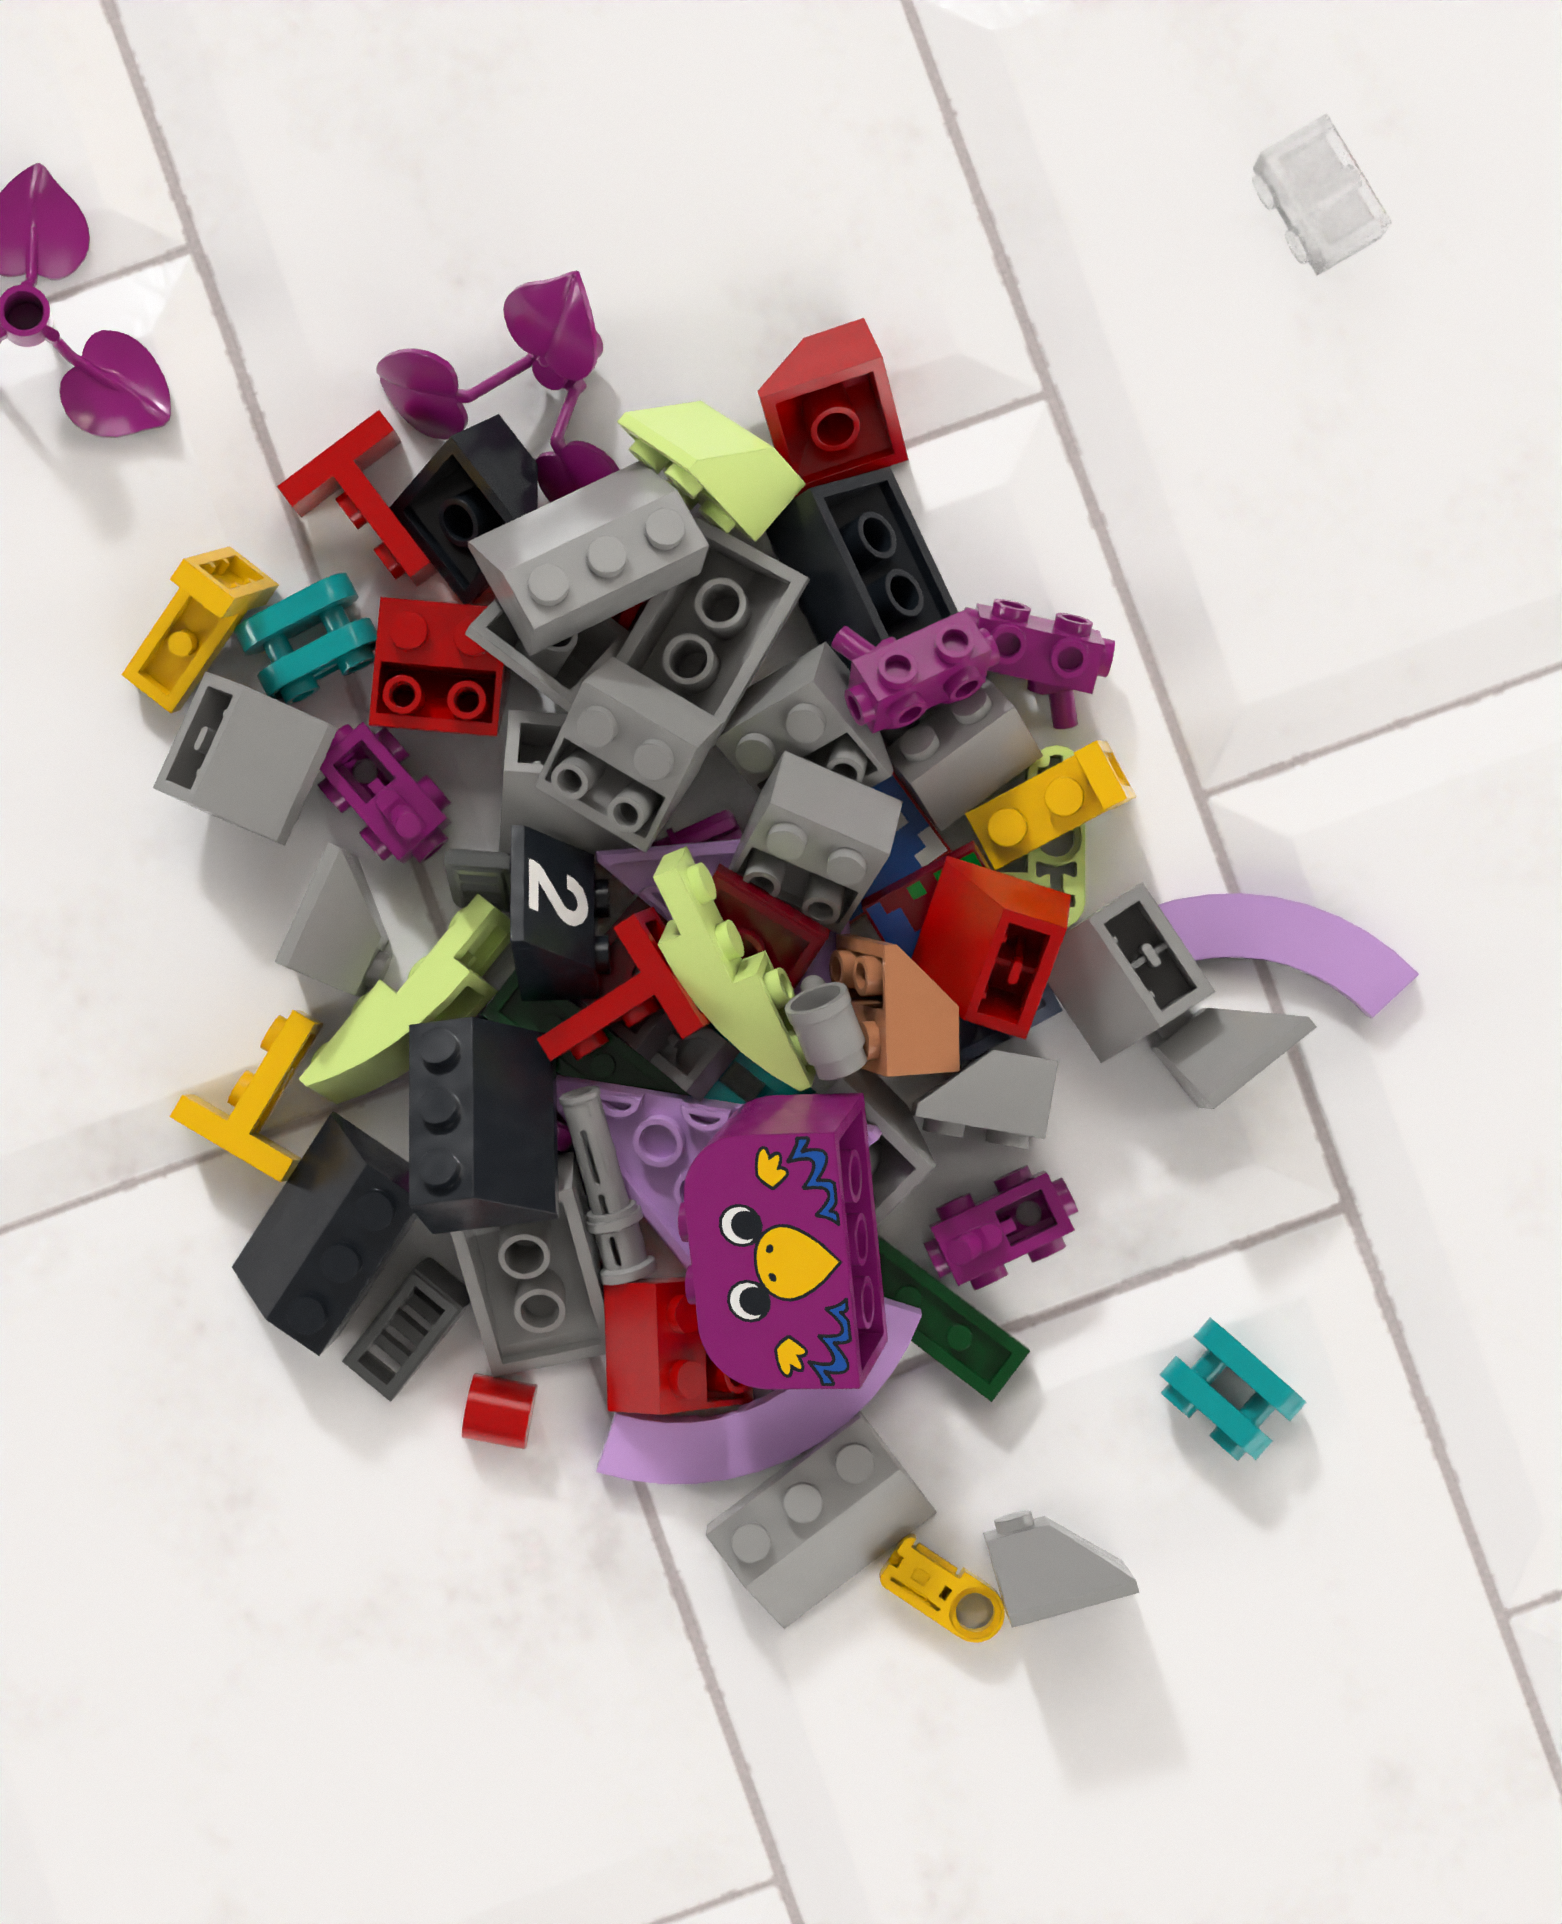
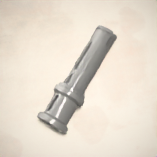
[558,1086,657,1285]

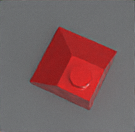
[757,318,909,499]

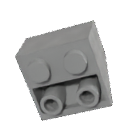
[715,642,893,795]
[534,656,723,853]
[153,671,338,846]
[880,677,1043,832]
[499,710,629,864]
[729,750,903,934]
[1047,882,1216,1063]
[911,1050,1058,1149]

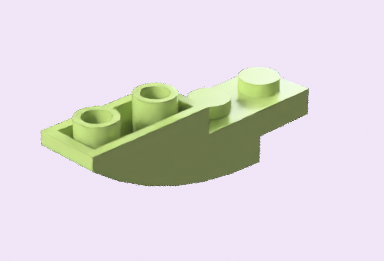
[653,846,816,1091]
[299,893,510,1104]

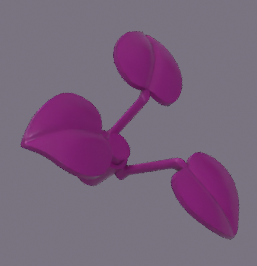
[0,163,171,438]
[376,270,620,503]

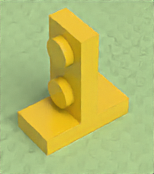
[121,546,279,714]
[965,740,1137,870]
[169,1010,324,1182]

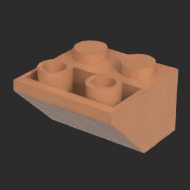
[829,934,960,1077]

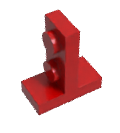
[277,410,437,587]
[537,907,711,1061]

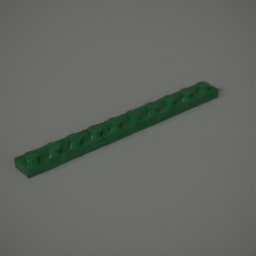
[481,969,1030,1402]

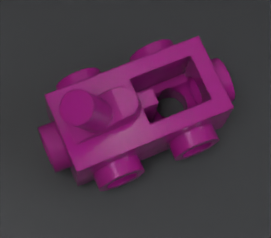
[964,599,1115,729]
[831,609,1000,734]
[317,722,452,864]
[923,1165,1078,1290]

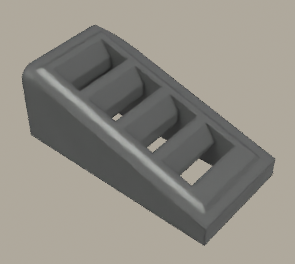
[444,848,511,912]
[342,1257,471,1402]

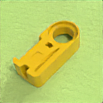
[879,1533,1005,1643]

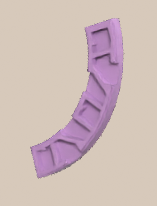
[1158,893,1419,1018]
[596,1297,922,1484]

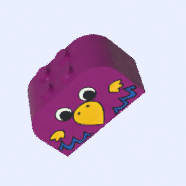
[678,1093,888,1389]

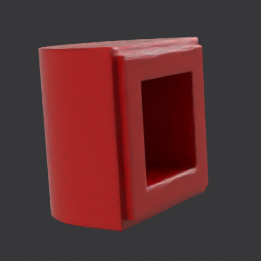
[462,1373,538,1449]

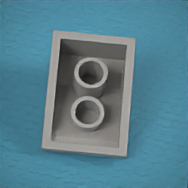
[450,1151,606,1377]

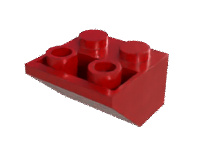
[369,597,511,737]
[911,856,1071,1040]
[604,1277,754,1415]

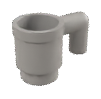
[784,975,867,1080]

